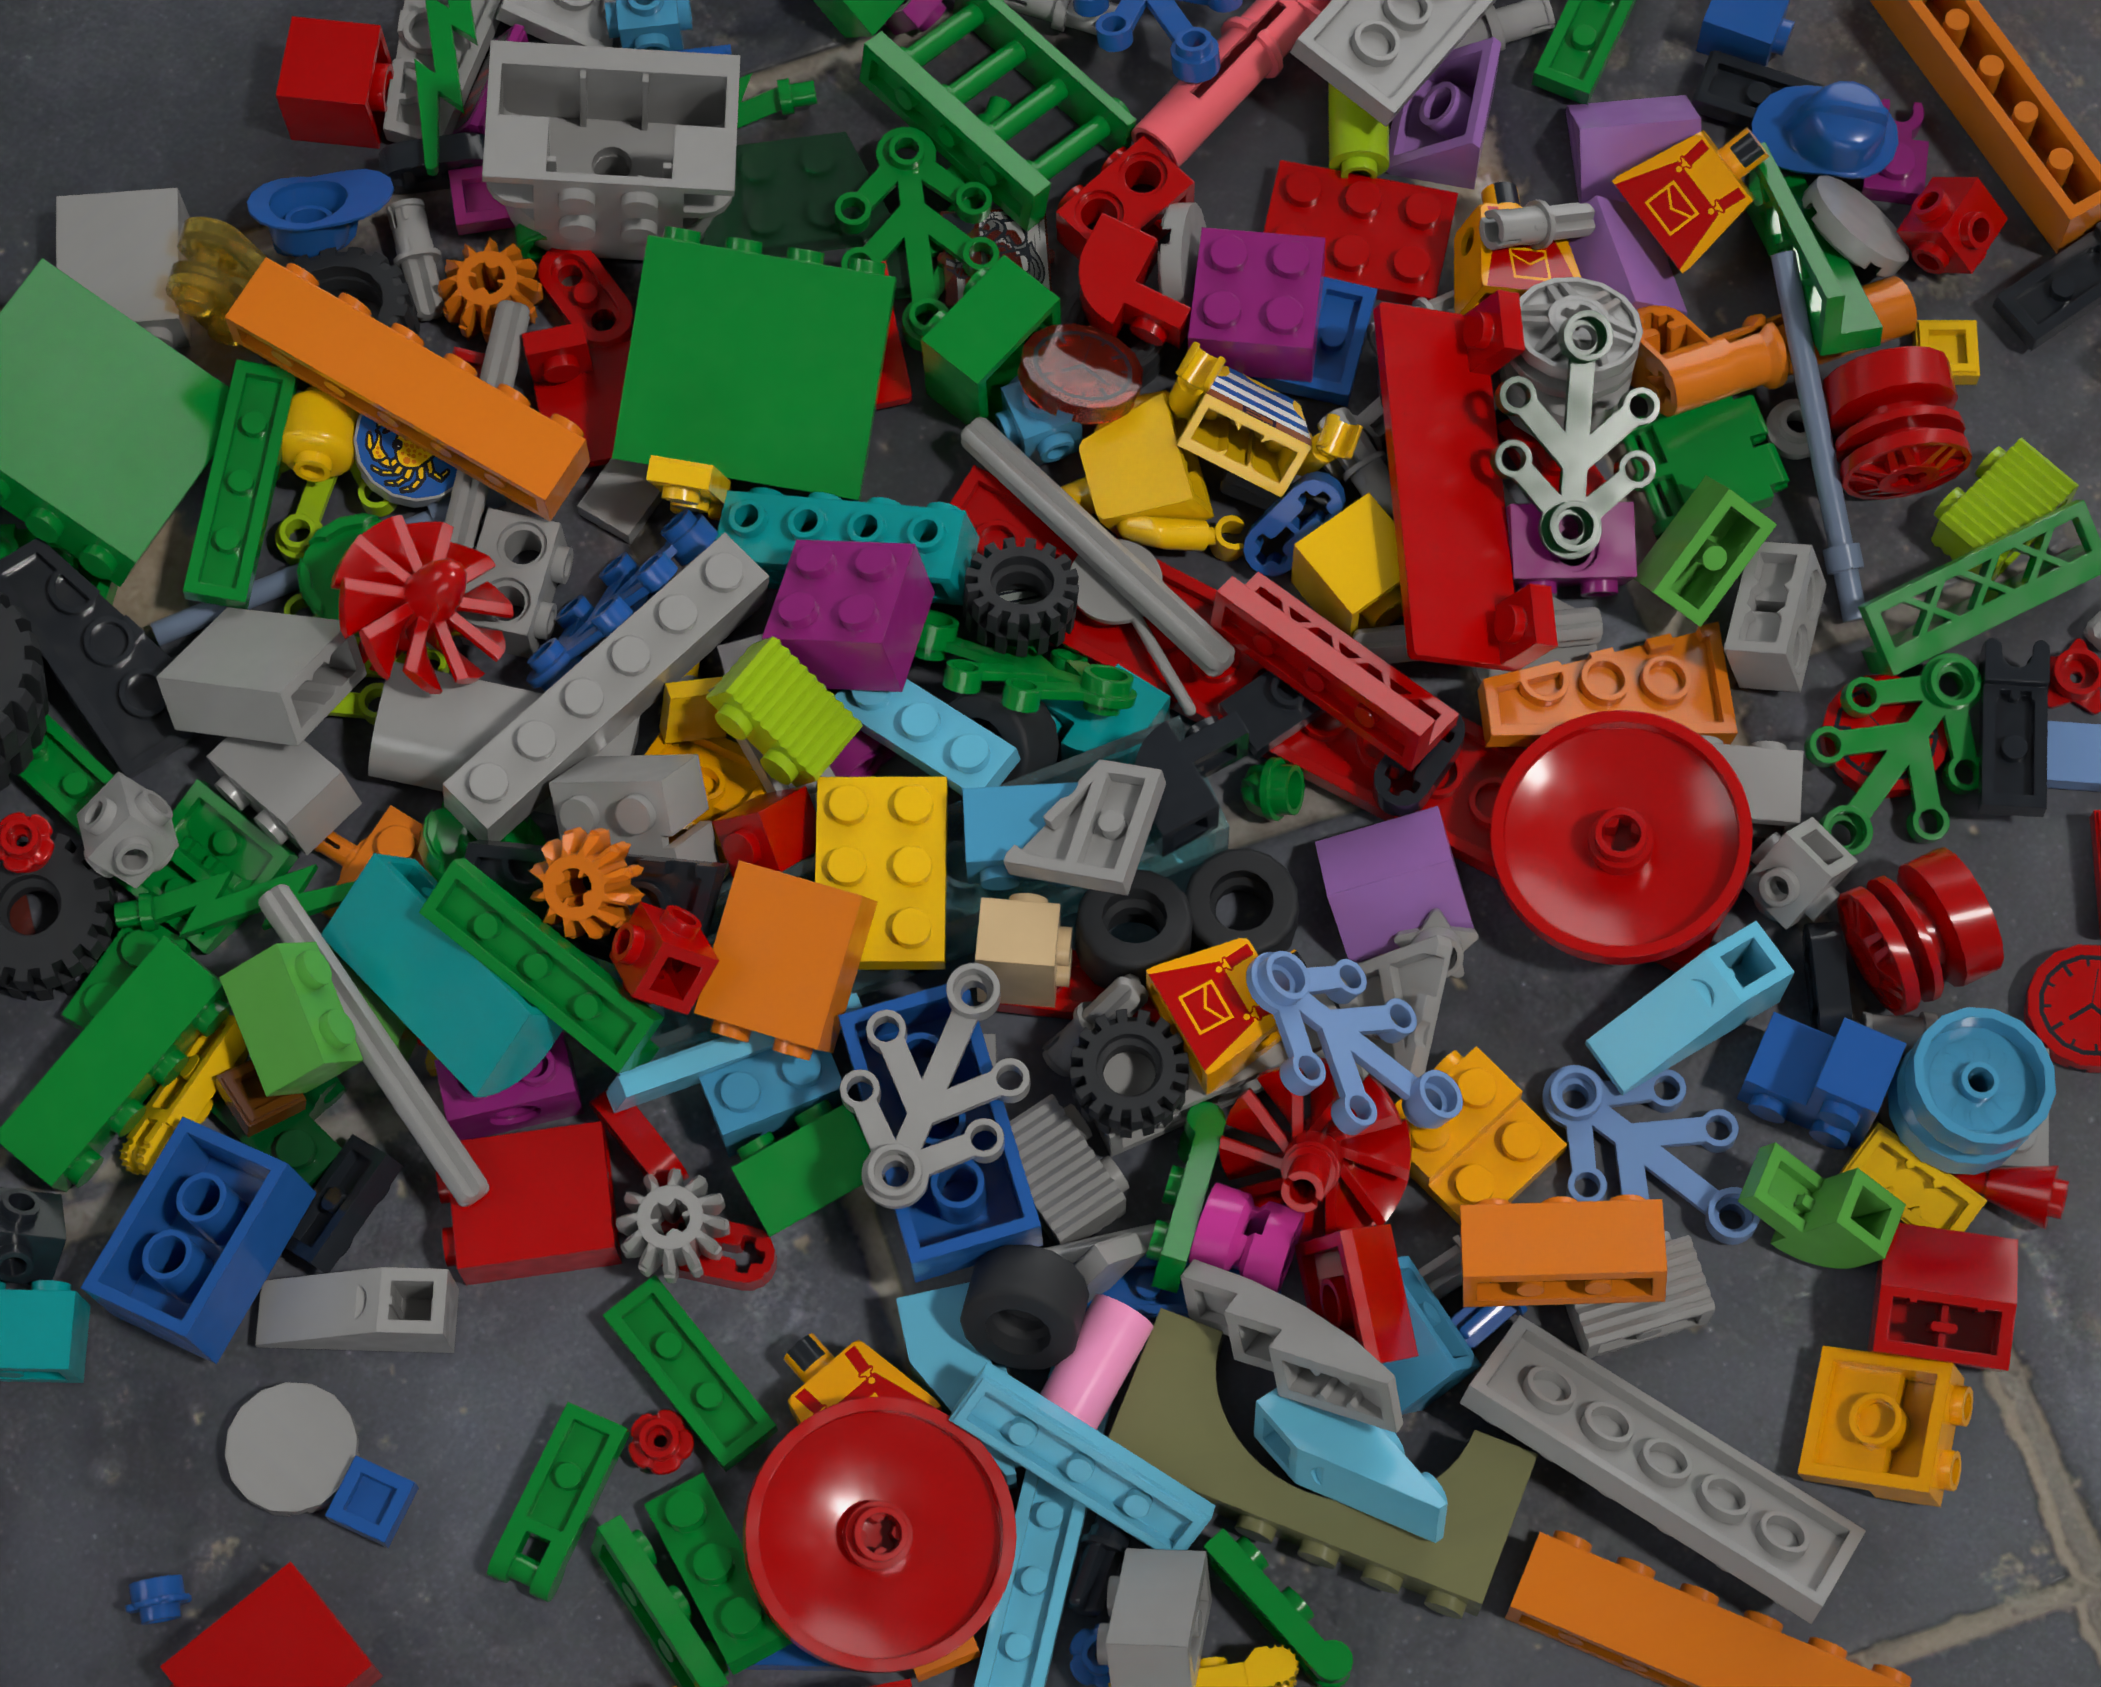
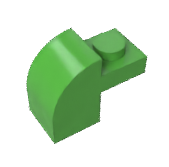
[1738,1142,1906,1269]

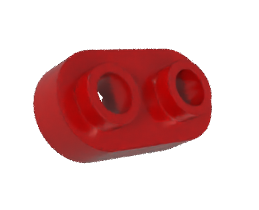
[538,248,634,349]

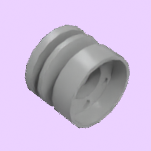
[1500,277,1643,437]

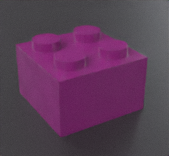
[1188,227,1325,382]
[762,540,935,692]

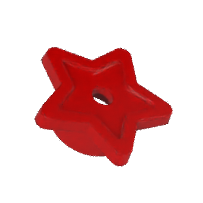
[2048,638,2101,715]

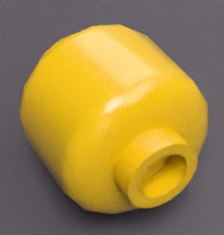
[282,386,361,482]

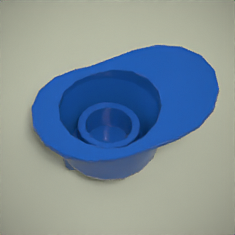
[1751,81,1899,179]
[247,169,394,258]

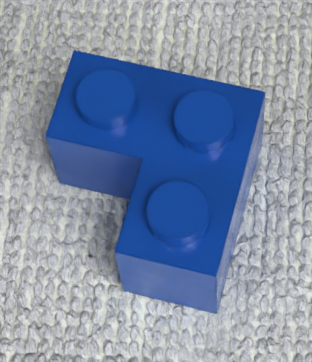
[1737,1012,1907,1149]

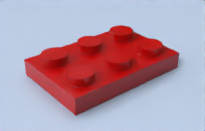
[1263,160,1458,306]

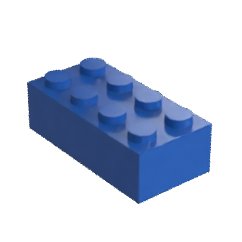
[838,984,1043,1283]

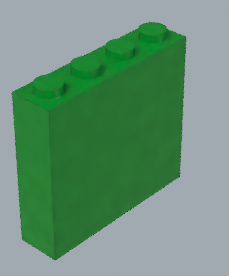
[612,226,897,500]
[0,258,230,587]

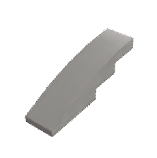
[1180,1259,1403,1433]

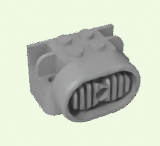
[482,40,740,261]

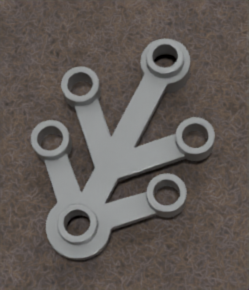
[840,963,1031,1209]

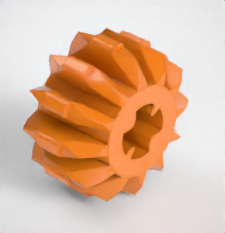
[438,237,544,343]
[529,827,645,940]

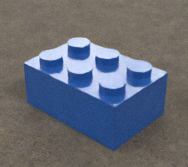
[80,1117,317,1364]

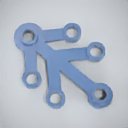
[1246,951,1463,1136]
[1542,1065,1760,1245]

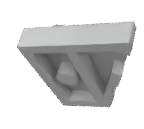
[1003,759,1166,896]
[1339,935,1453,1092]

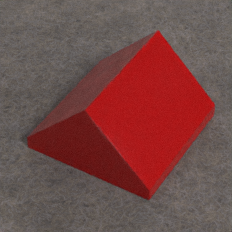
[1294,1224,1419,1364]

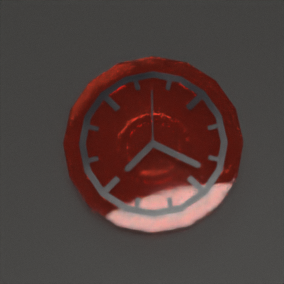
[1018,324,1143,425]

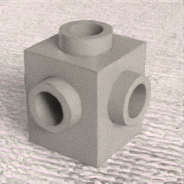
[76,771,179,889]
[1743,817,1858,930]

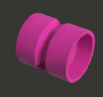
[1189,1182,1305,1293]

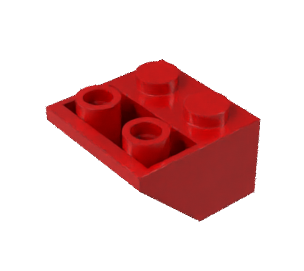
[1867,1223,2018,1372]

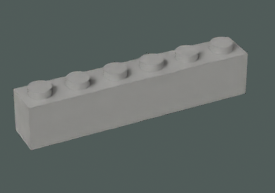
[442,533,769,841]

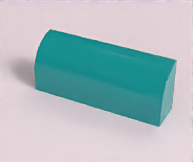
[321,853,563,1097]

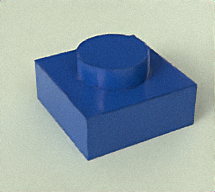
[325,1455,419,1548]

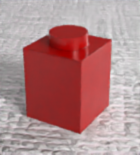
[712,785,817,878]

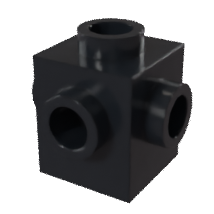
[0,1187,67,1285]

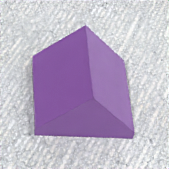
[1386,37,1501,190]
[1566,95,1701,204]
[1568,195,1688,317]
[1315,806,1474,964]

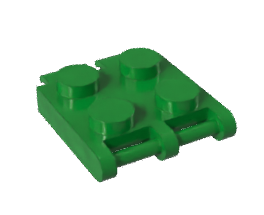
[1618,395,1790,540]

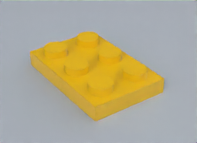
[815,777,948,970]

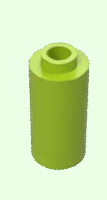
[1328,82,1390,178]

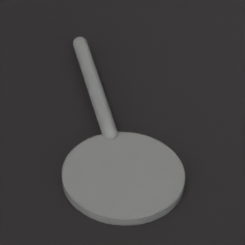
[1070,539,1196,716]

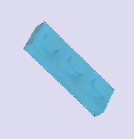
[835,679,1021,796]

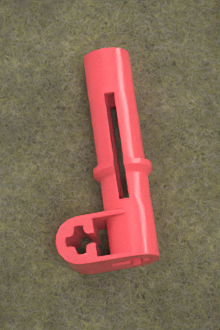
[1131,0,1332,168]

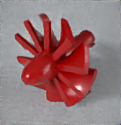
[331,515,513,694]
[1219,1058,1412,1243]

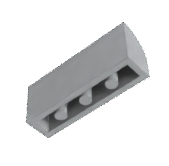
[368,662,640,815]

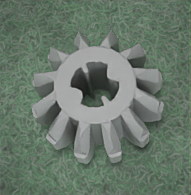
[616,1168,730,1284]

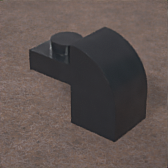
[1135,711,1249,858]

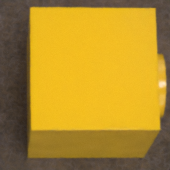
[1291,493,1403,638]

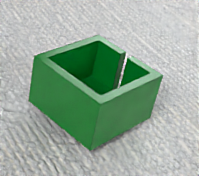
[921,255,1061,426]

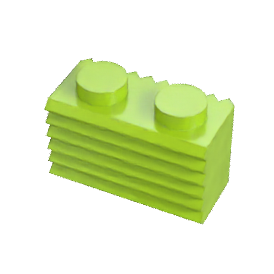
[1931,438,2079,581]
[706,636,863,787]

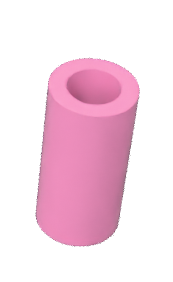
[1040,1294,1154,1430]

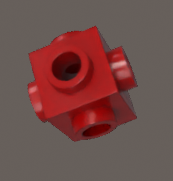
[1896,177,2008,274]
[609,901,719,1015]

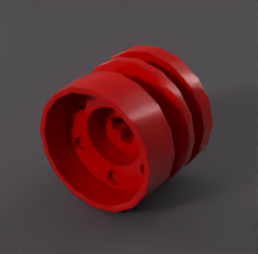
[1822,346,1973,500]
[1837,847,2004,1016]

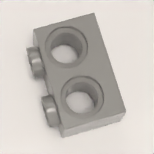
[458,508,573,658]
[1724,542,1827,693]

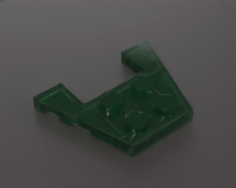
[703,132,911,300]

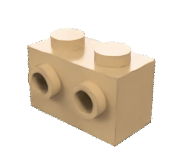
[975,893,1072,1008]

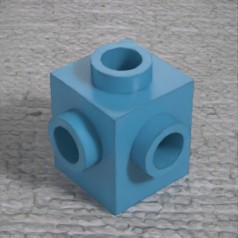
[605,0,693,51]
[995,366,1089,466]

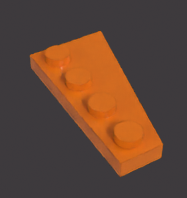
[1477,621,1738,747]

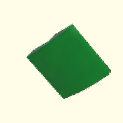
[112,779,299,954]

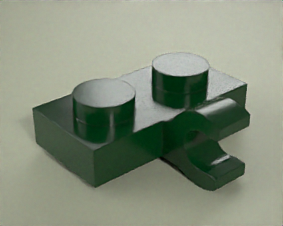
[211,1076,347,1189]

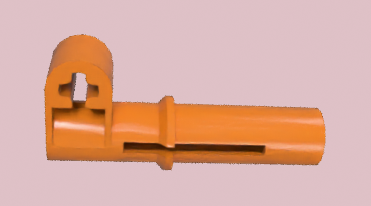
[1630,275,1917,417]

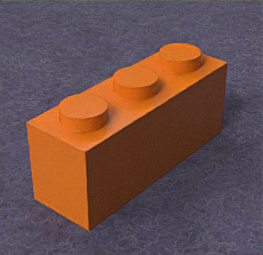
[1460,1194,1667,1307]

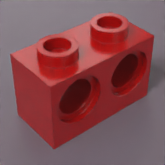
[1056,135,1195,261]

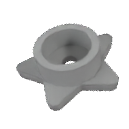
[1394,908,1478,978]

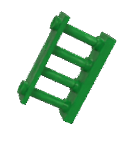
[859,0,1137,232]

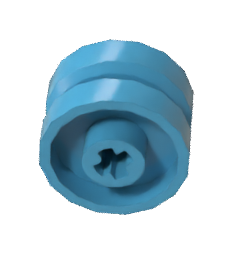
[1888,1007,2056,1175]

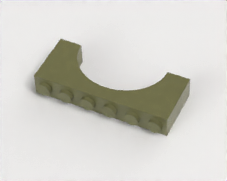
[1108,1308,1538,1619]

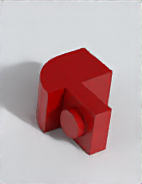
[1079,212,1191,349]

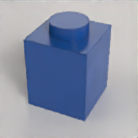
[1696,0,1795,67]

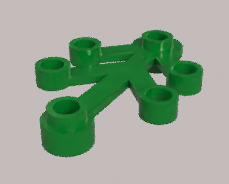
[834,127,999,352]
[914,610,1137,716]
[1804,653,1981,857]

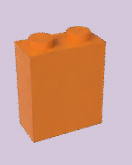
[694,860,878,1061]

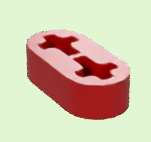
[589,1088,689,1187]
[660,1216,777,1291]

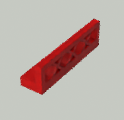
[1210,571,1459,772]

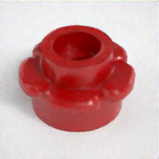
[0,812,55,873]
[628,1409,694,1475]

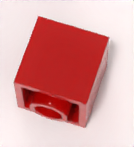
[276,16,394,149]

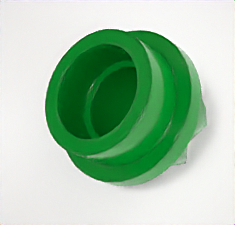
[1241,757,1305,821]

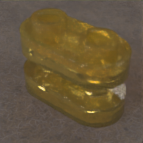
[165,217,268,346]

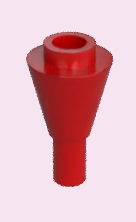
[1950,1165,2069,1229]

